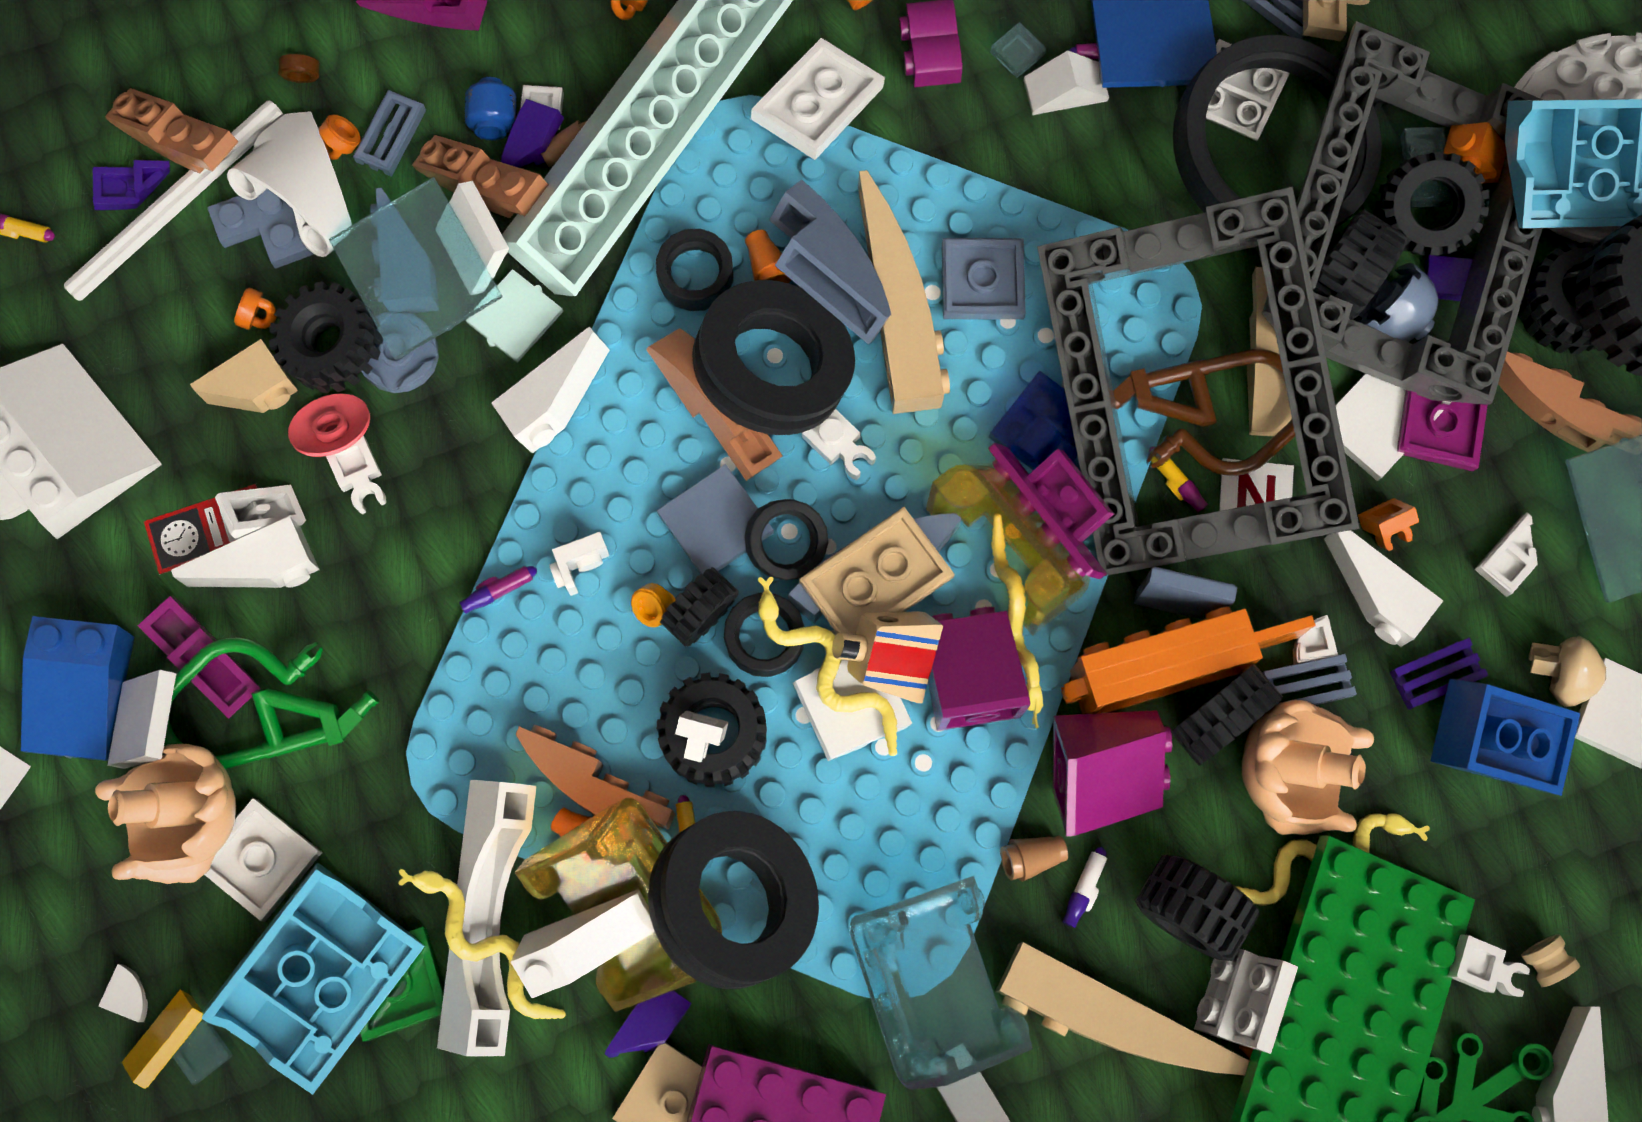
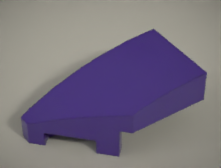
[501,99,564,168]
[93,160,170,210]
[604,978,692,1058]

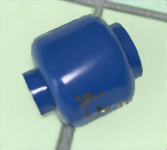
[465,77,516,140]

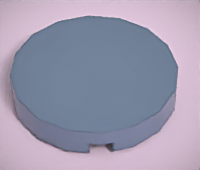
[361,313,439,393]

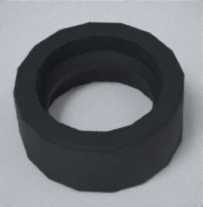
[656,228,734,311]
[744,499,829,580]
[724,593,805,677]

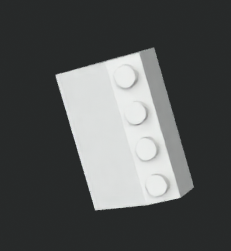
[0,344,162,539]

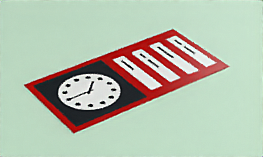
[144,484,257,575]

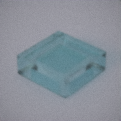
[990,22,1046,78]
[172,1020,233,1085]

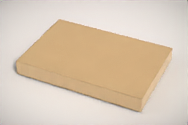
[799,507,955,635]

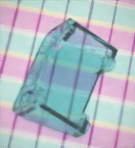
[850,876,1033,1090]

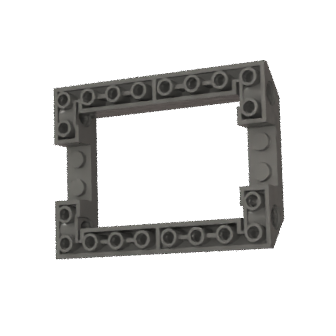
[1262,21,1543,405]
[1037,187,1360,576]

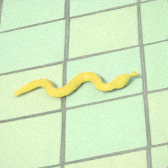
[991,513,1044,729]
[758,577,897,756]
[1233,813,1430,906]
[398,869,566,1019]

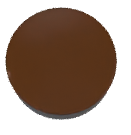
[278,54,320,83]

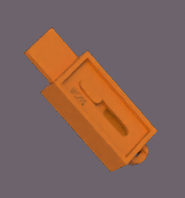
[1061,606,1316,714]

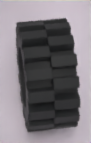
[660,567,739,647]

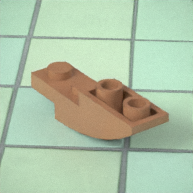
[105,88,238,174]
[412,135,549,218]
[646,328,783,481]
[1498,351,1642,455]
[516,725,675,830]

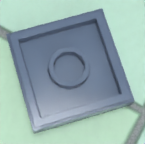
[942,238,1026,320]
[657,464,774,574]
[1134,567,1237,620]

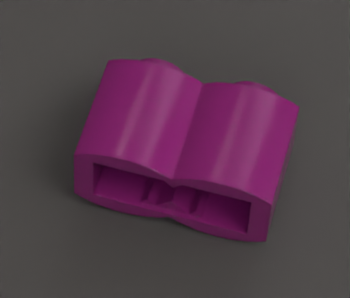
[899,0,962,87]

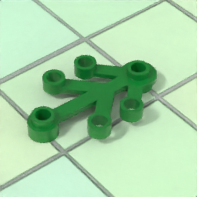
[1411,1033,1554,1122]

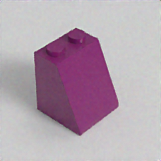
[928,607,1031,731]
[1053,710,1172,836]

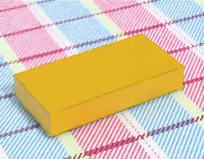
[121,989,203,1089]

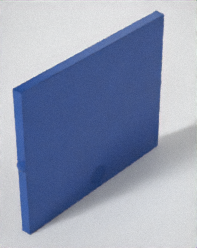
[1091,0,1217,88]

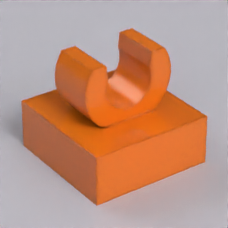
[1358,498,1419,551]

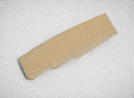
[1247,267,1292,436]

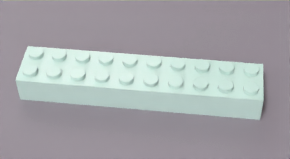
[502,0,793,296]

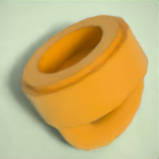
[631,583,676,627]

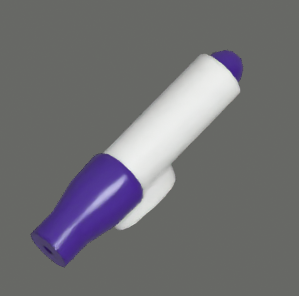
[1062,847,1107,928]

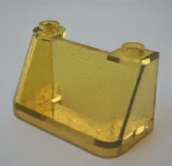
[926,463,1090,636]
[515,798,722,1012]

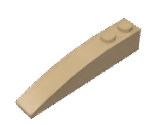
[858,170,950,414]
[995,943,1249,1076]

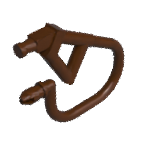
[1113,349,1295,476]

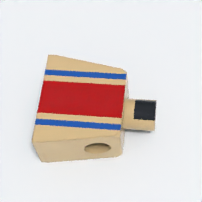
[832,611,943,704]

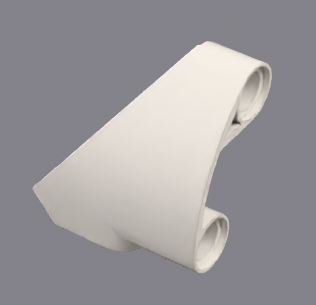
[227,111,352,257]

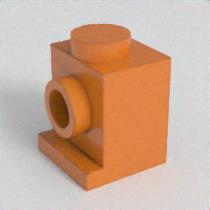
[1443,122,1507,184]

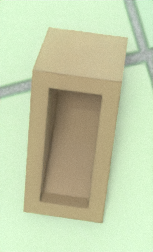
[190,339,298,413]

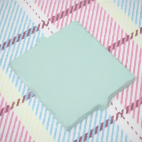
[466,269,564,363]

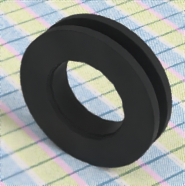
[692,280,855,435]
[648,811,819,989]

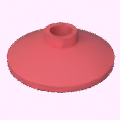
[288,394,370,457]

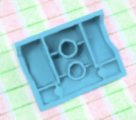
[1505,99,1642,228]
[201,863,425,1095]

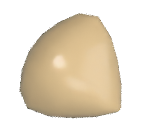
[1529,636,1606,707]

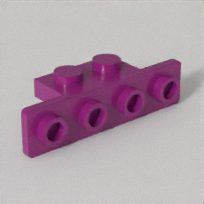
[988,442,1114,579]

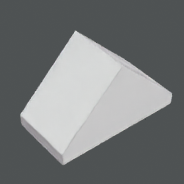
[1023,50,1109,115]
[215,485,306,540]

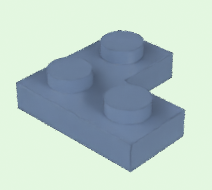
[207,189,313,269]

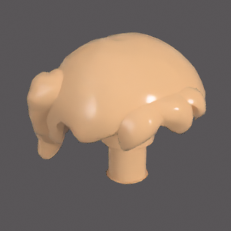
[1242,700,1374,835]
[95,744,236,884]

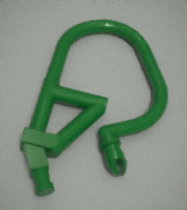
[164,637,379,769]

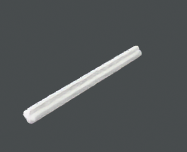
[64,100,283,301]

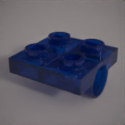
[989,371,1078,470]

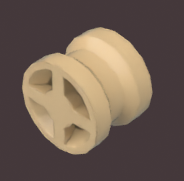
[1521,934,1581,987]

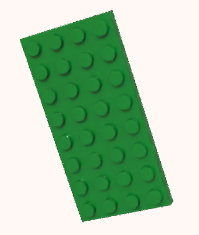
[1230,836,1475,1122]

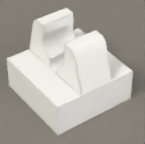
[675,711,728,762]

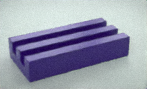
[1389,638,1489,710]

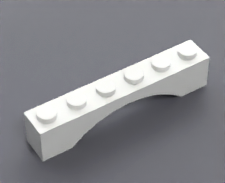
[437,780,536,1056]

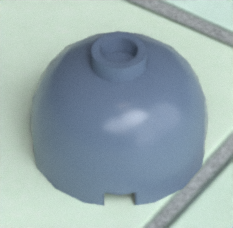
[1356,263,1438,342]

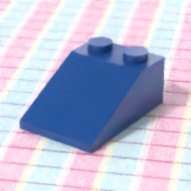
[21,616,135,761]
[1430,679,1581,796]

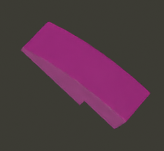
[356,0,488,31]
[137,595,261,719]

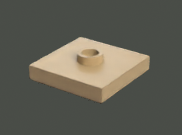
[612,1042,702,1122]

